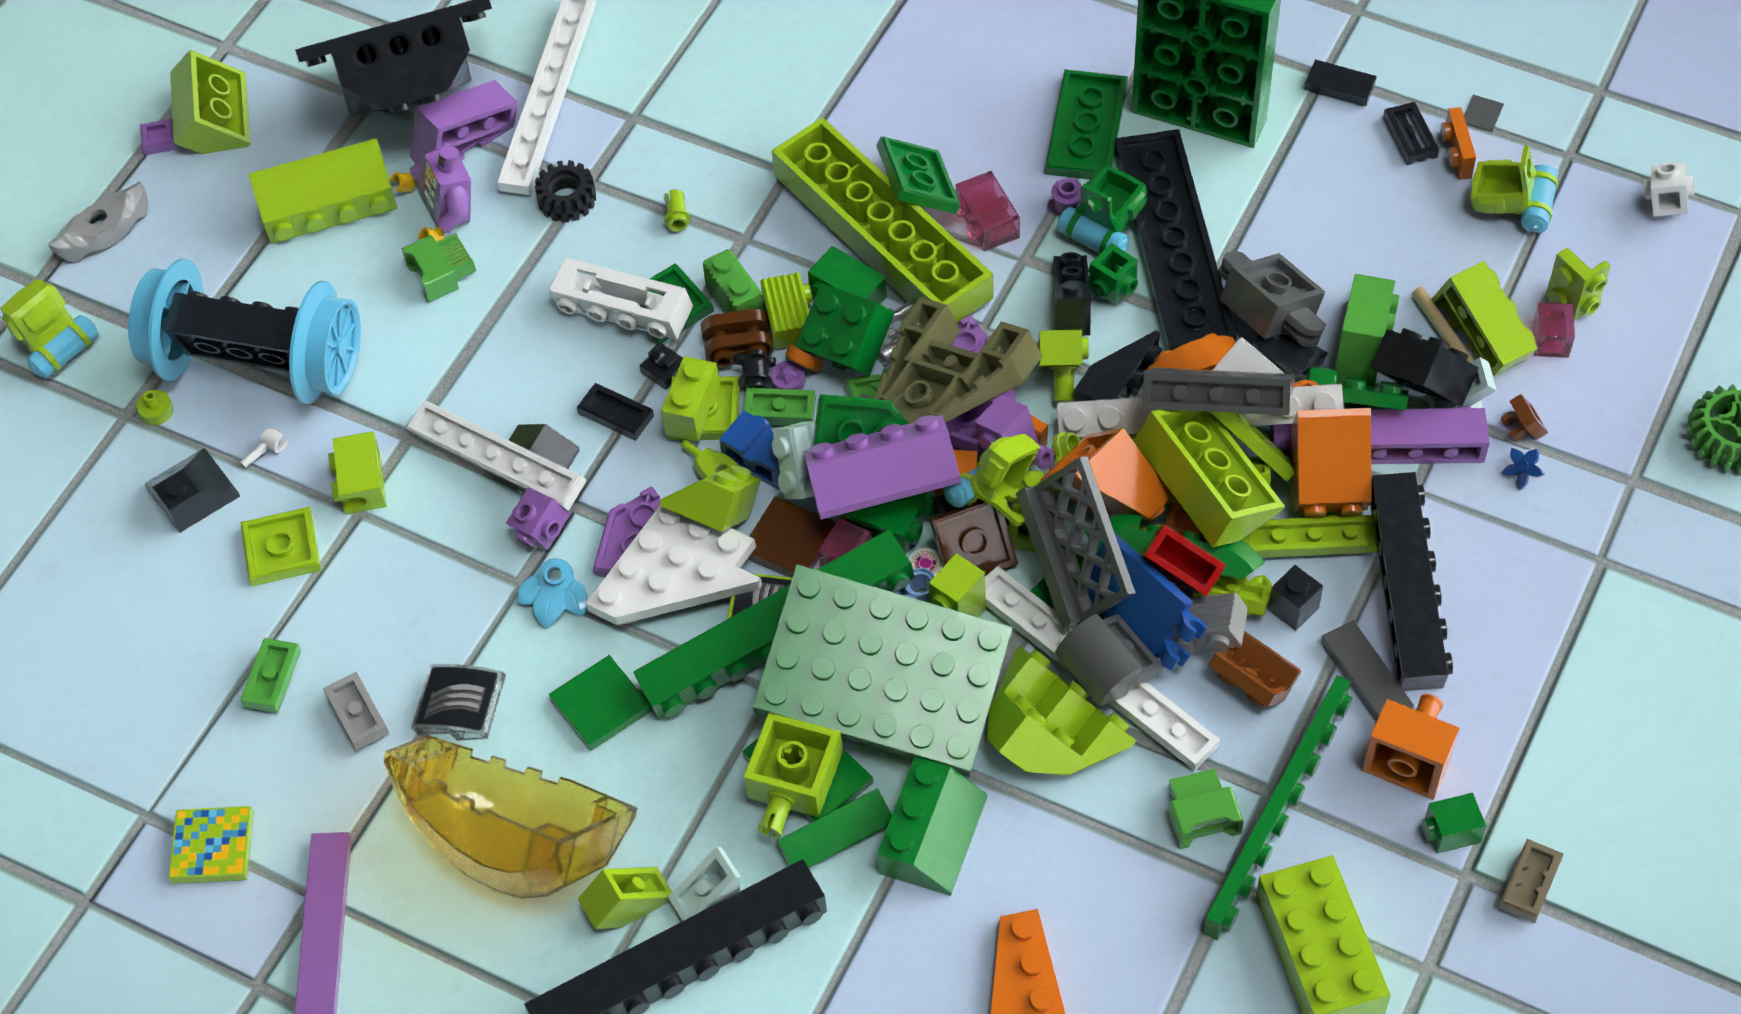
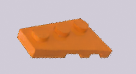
[990,909,1066,1014]

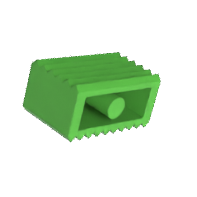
[703,249,765,313]

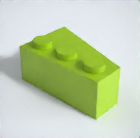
[1432,261,1538,376]

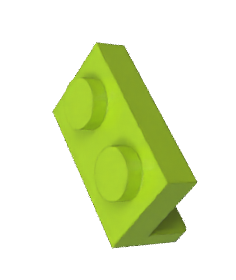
[1546,247,1611,322]

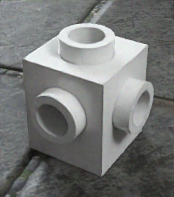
[1644,163,1695,216]

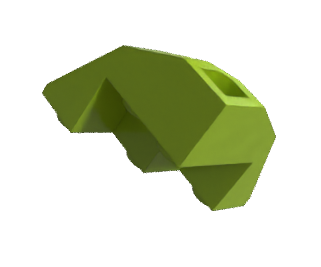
[987,646,1136,775]

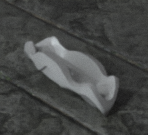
[48,181,148,262]

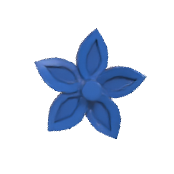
[1502,448,1545,489]

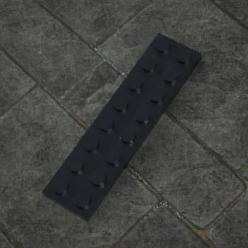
[1115,129,1237,351]

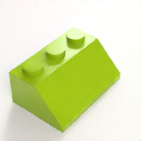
[170,50,251,154]

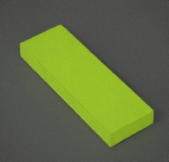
[1210,412,1296,481]

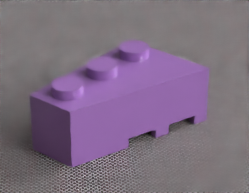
[410,80,518,163]

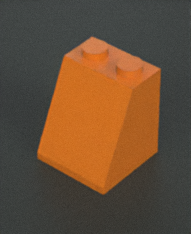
[1290,408,1372,517]
[1041,428,1173,521]

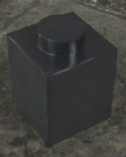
[1268,565,1323,631]

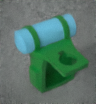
[1056,165,1147,254]

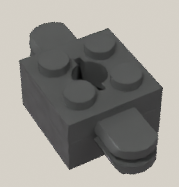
[1218,251,1326,347]

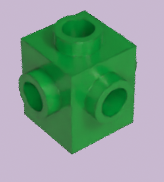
[1088,243,1138,306]

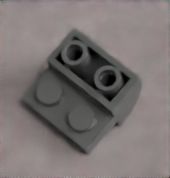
[1055,614,1163,706]

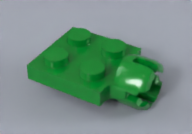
[1307,367,1408,410]

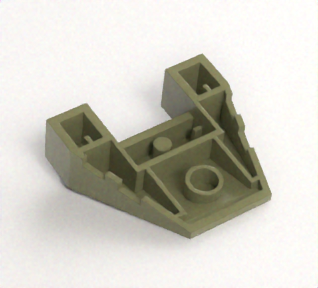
[874,297,1042,423]

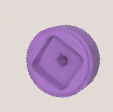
[771,361,806,390]

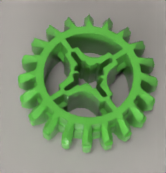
[1687,384,1741,475]

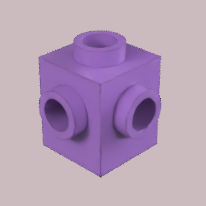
[506,487,570,550]

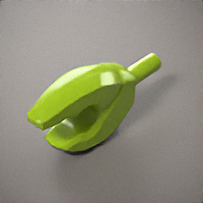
[681,439,739,479]

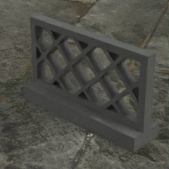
[1143,368,1295,415]
[1016,456,1136,628]

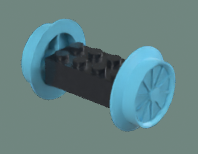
[128,259,361,404]

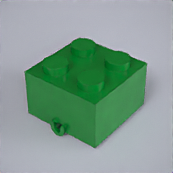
[795,283,895,376]

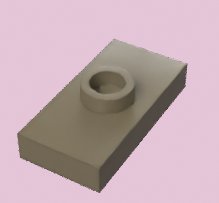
[1498,839,1564,923]

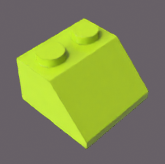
[659,465,761,532]

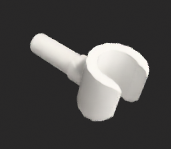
[240,429,288,468]

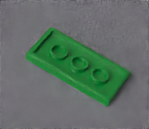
[1045,69,1128,180]

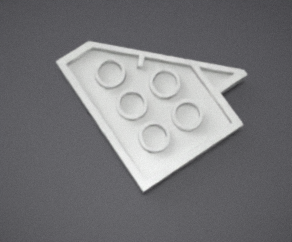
[585,506,762,625]

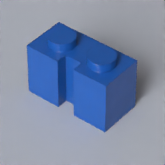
[719,410,780,490]

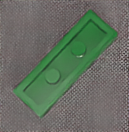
[776,788,892,868]

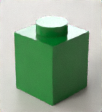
[1422,792,1486,854]

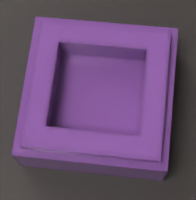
[140,119,177,155]

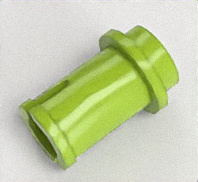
[664,189,690,232]

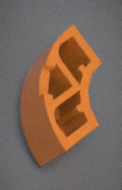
[1147,333,1236,370]

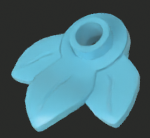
[517,558,588,628]

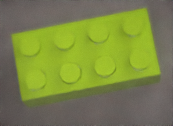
[1256,855,1391,1014]

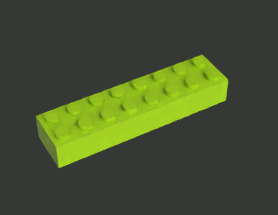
[771,117,993,323]

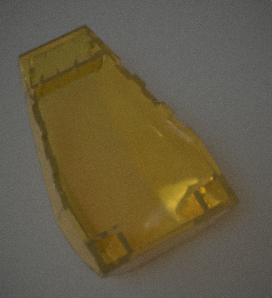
[383,735,638,899]

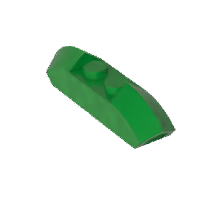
[1082,514,1265,579]

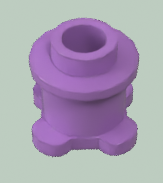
[1048,178,1082,217]

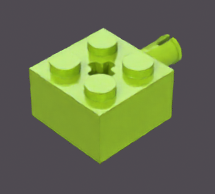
[744,712,843,839]

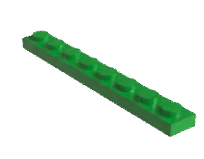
[1203,675,1353,941]

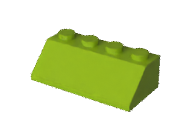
[248,138,398,244]
[1134,409,1285,547]

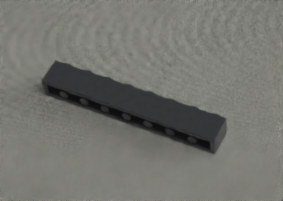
[524,859,827,1014]

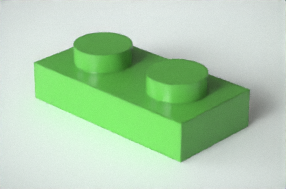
[744,388,816,426]
[240,638,301,713]

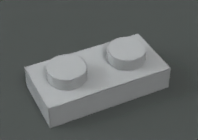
[323,672,389,751]

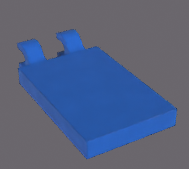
[1087,533,1208,671]

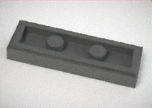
[1321,620,1414,721]

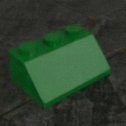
[877,756,987,896]

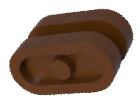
[701,309,773,368]

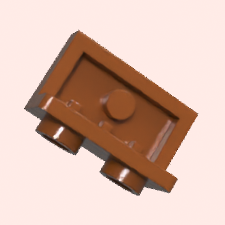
[1208,631,1301,707]

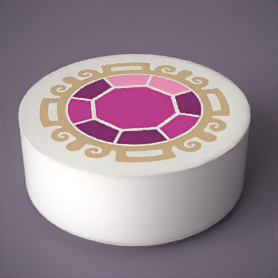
[909,548,943,576]

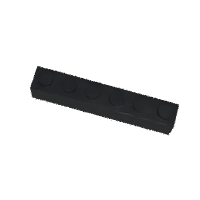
[1370,472,1453,691]

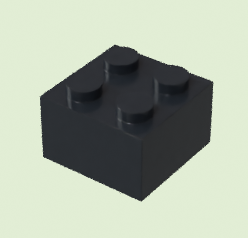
[1370,328,1479,406]

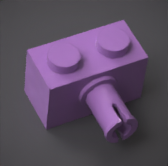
[974,395,1054,470]

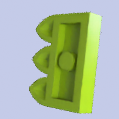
[1193,575,1272,616]

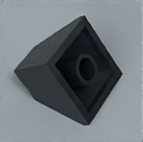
[144,448,240,533]

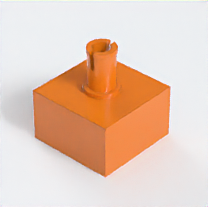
[1362,694,1460,800]

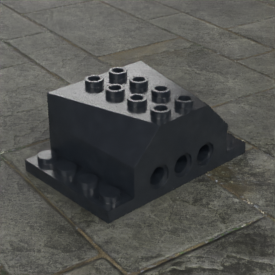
[295,0,492,115]

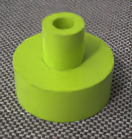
[136,390,174,425]

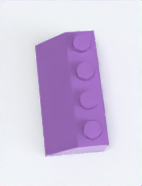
[804,415,962,519]

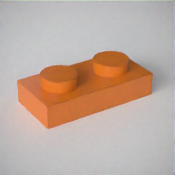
[1441,107,1476,180]

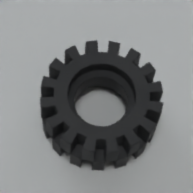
[535,160,596,223]

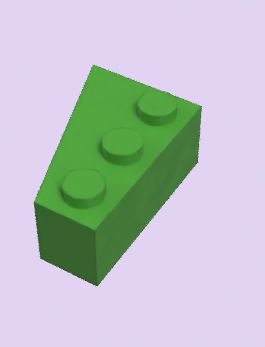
[1335,273,1400,385]

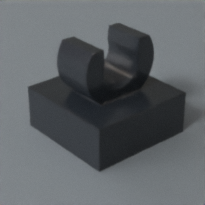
[639,343,683,390]

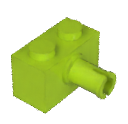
[1038,330,1089,401]

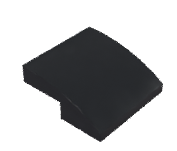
[1249,334,1328,383]

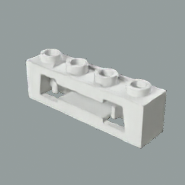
[549,257,693,340]

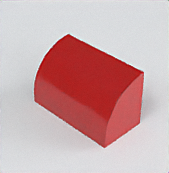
[1140,524,1227,596]

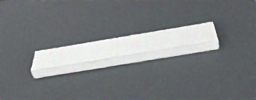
[406,400,587,511]

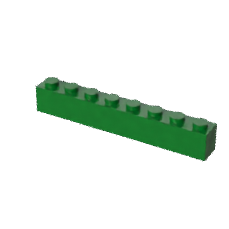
[633,529,915,720]

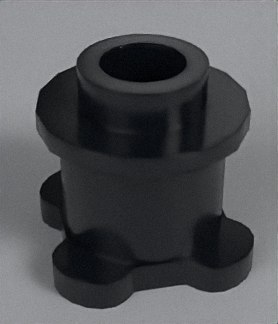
[735,349,776,391]

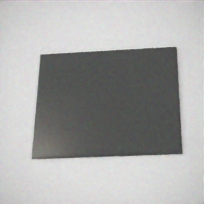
[1464,94,1504,131]

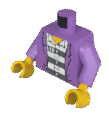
[389,145,471,242]

